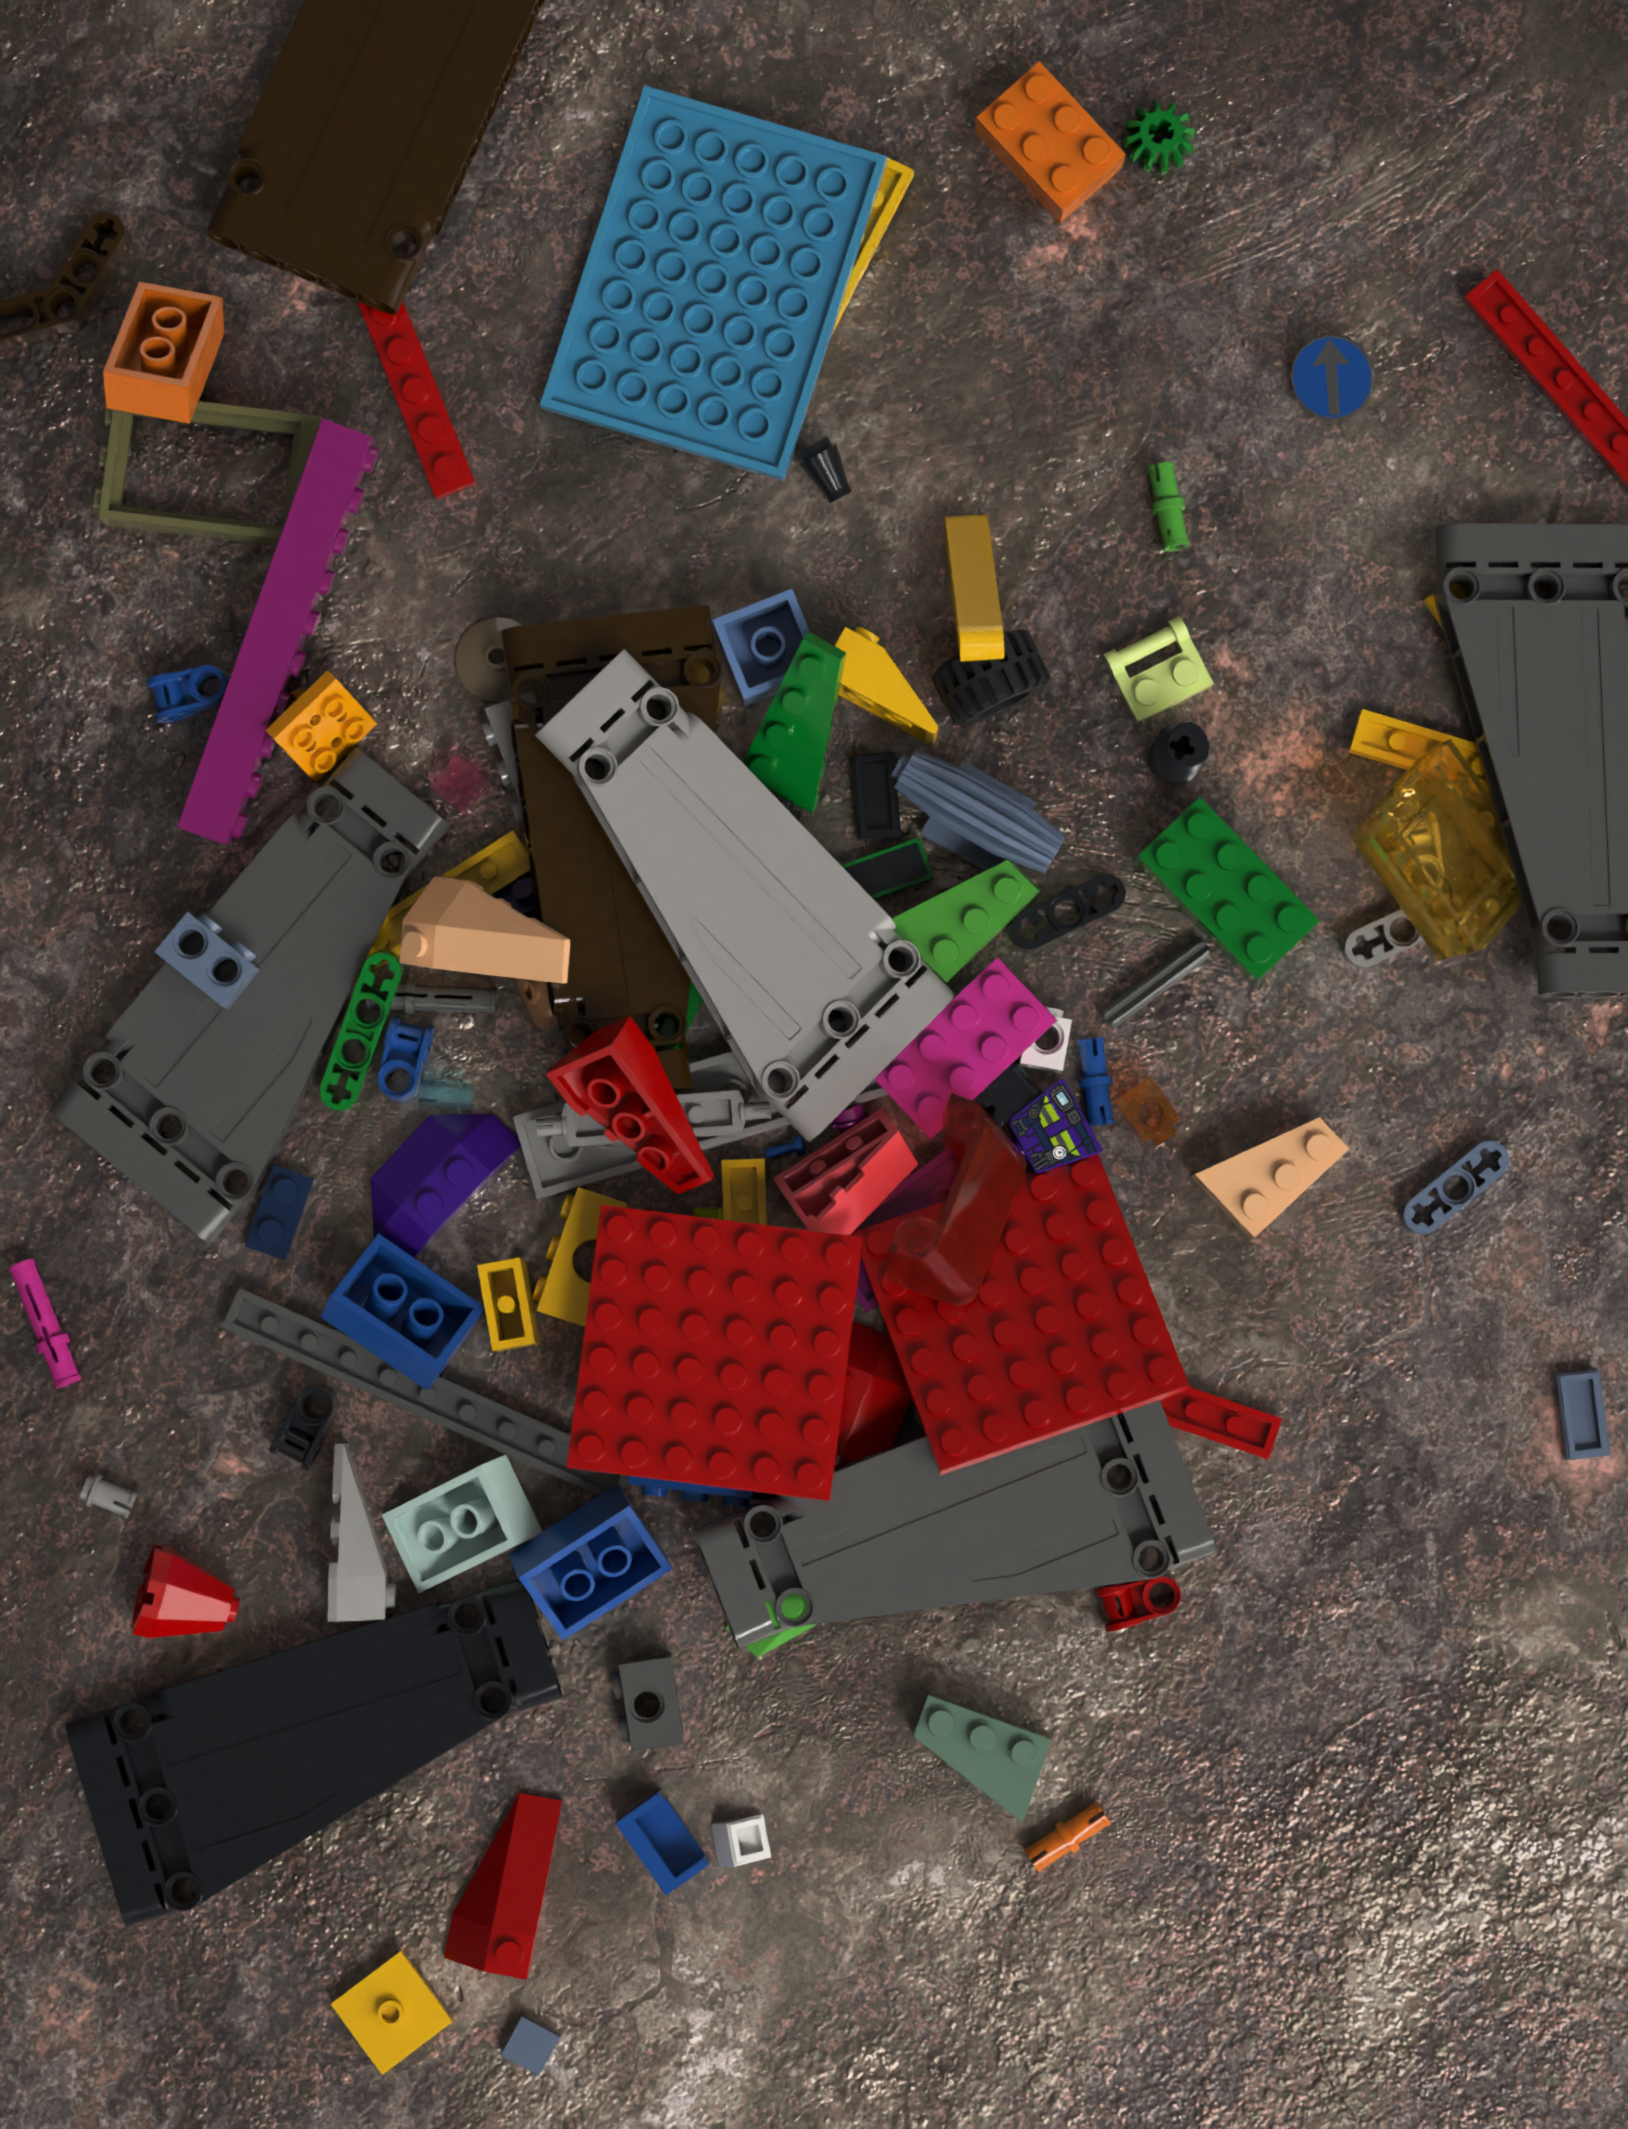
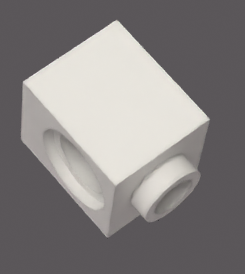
[1019,1007,1072,1074]

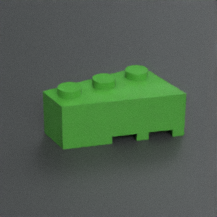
[892,860,1041,983]

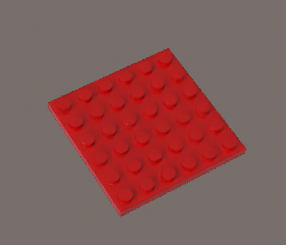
[852,1154,1189,1476]
[567,1205,863,1501]

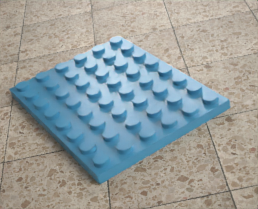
[540,85,888,481]

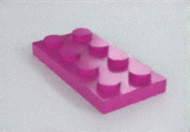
[874,957,1058,1139]

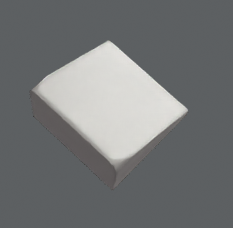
[711,1814,771,1867]

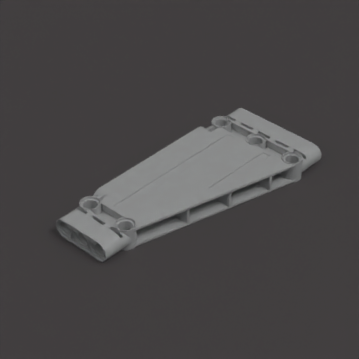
[535,649,956,1142]

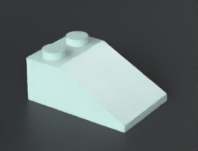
[382,1455,542,1594]

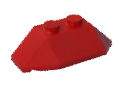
[835,1321,912,1469]

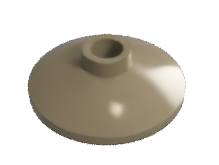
[456,618,538,703]

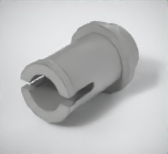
[79,1474,138,1519]

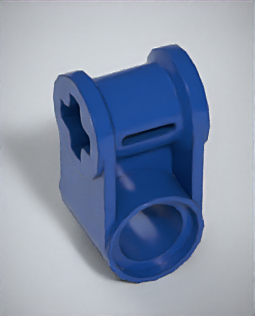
[146,665,230,723]
[377,1016,435,1103]

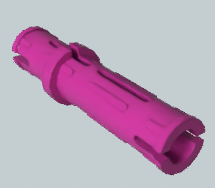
[8,1258,82,1389]

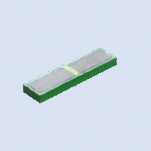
[841,837,934,900]

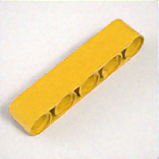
[944,514,1004,662]

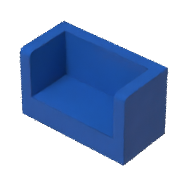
[615,1789,710,1895]

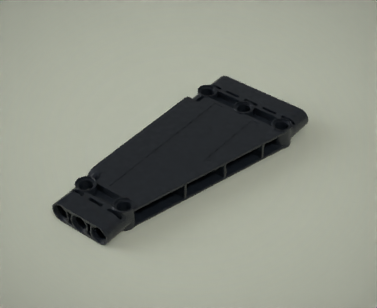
[66,1579,563,1928]

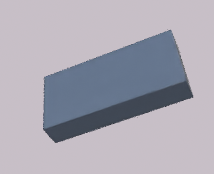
[1554,1369,1611,1460]

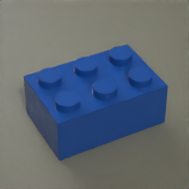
[321,1233,485,1391]
[508,1483,673,1640]

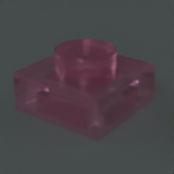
[430,754,492,815]

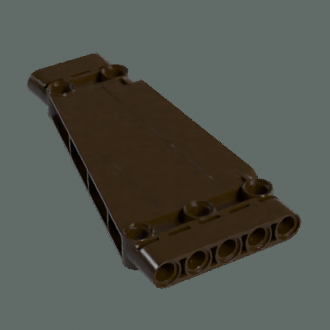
[501,605,722,1091]

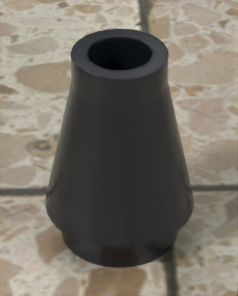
[798,436,852,503]

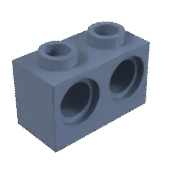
[154,911,260,1010]

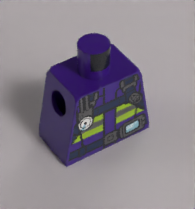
[993,1079,1103,1175]

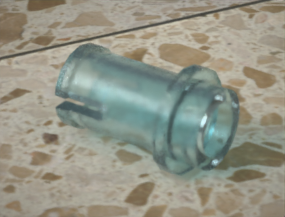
[418,1079,474,1113]

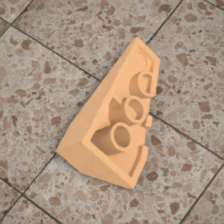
[400,876,570,984]

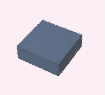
[501,2014,561,2076]

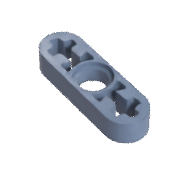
[1401,1141,1509,1235]

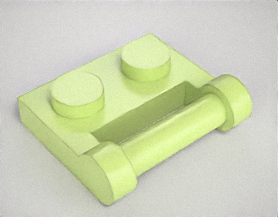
[1102,616,1214,724]

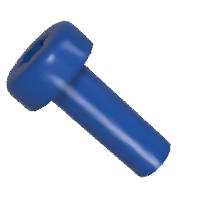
[766,1135,806,1158]

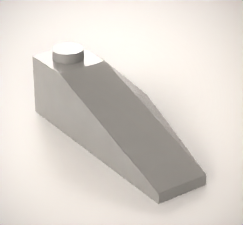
[327,1443,397,1622]

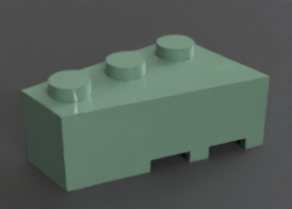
[912,1691,1052,1823]

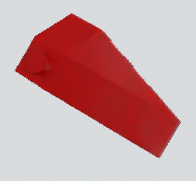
[546,1016,714,1194]
[444,1792,563,1980]

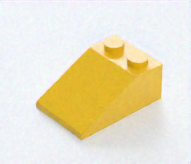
[835,627,939,747]

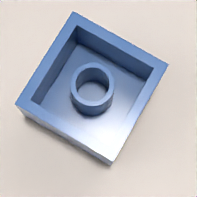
[712,589,810,707]

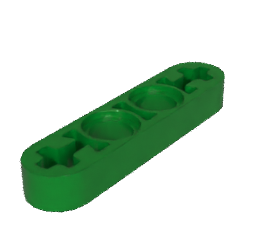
[319,949,404,1111]

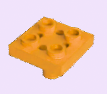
[265,670,377,783]

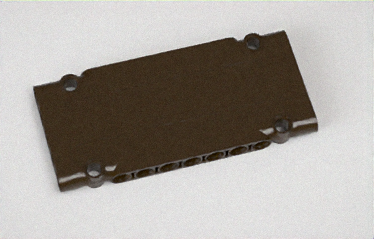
[205,0,545,315]

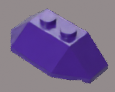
[370,1114,521,1259]

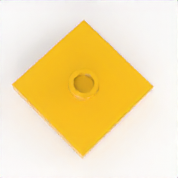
[330,1949,454,2075]

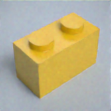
[477,1257,541,1352]

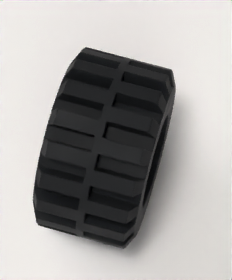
[932,630,1051,725]

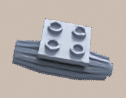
[891,750,1066,874]

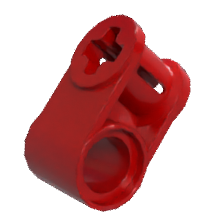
[1094,1574,1181,1632]

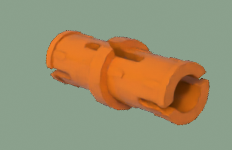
[1023,1800,1111,1873]

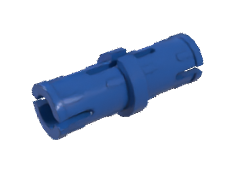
[1077,1037,1114,1126]

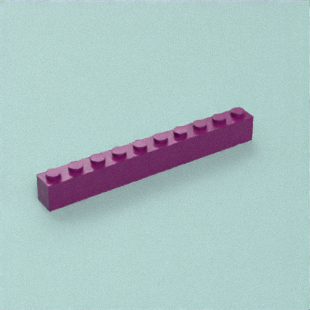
[177,418,379,845]

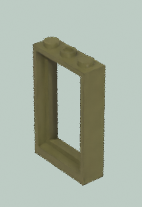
[93,401,321,546]

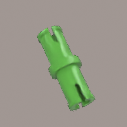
[1147,462,1190,552]

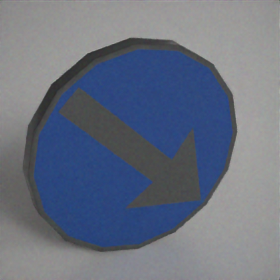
[1291,334,1375,420]

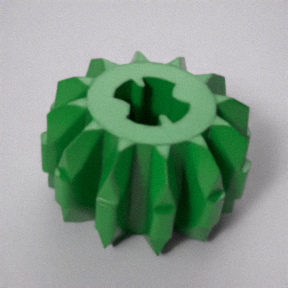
[1123,100,1196,175]

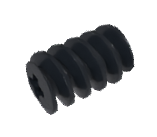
[1148,722,1209,785]

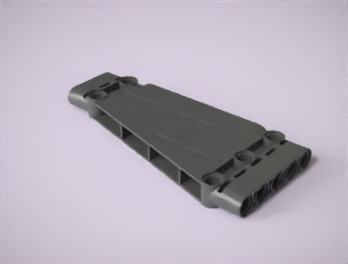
[1433,523,1628,998]
[49,747,450,1245]
[692,1400,1216,1649]

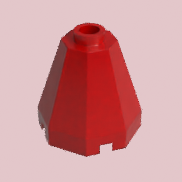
[131,1543,240,1638]

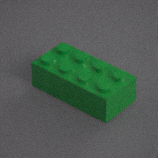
[1134,797,1320,985]

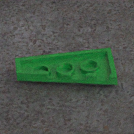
[742,632,846,814]

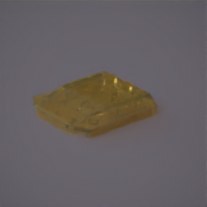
[1352,739,1522,961]

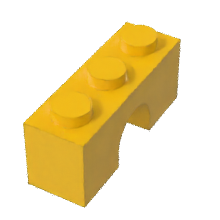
[532,1187,629,1327]

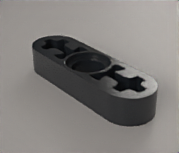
[1009,874,1126,952]

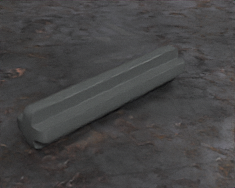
[1100,938,1212,1029]

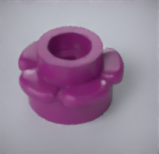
[828,1103,870,1135]

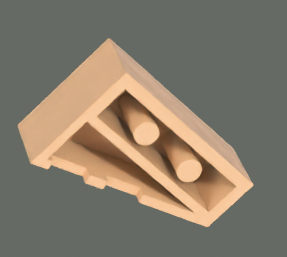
[1191,1117,1349,1240]

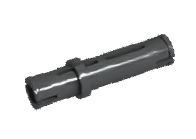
[366,981,499,1015]

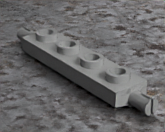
[536,1090,771,1148]

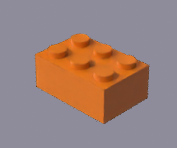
[974,61,1126,224]
[103,281,224,424]

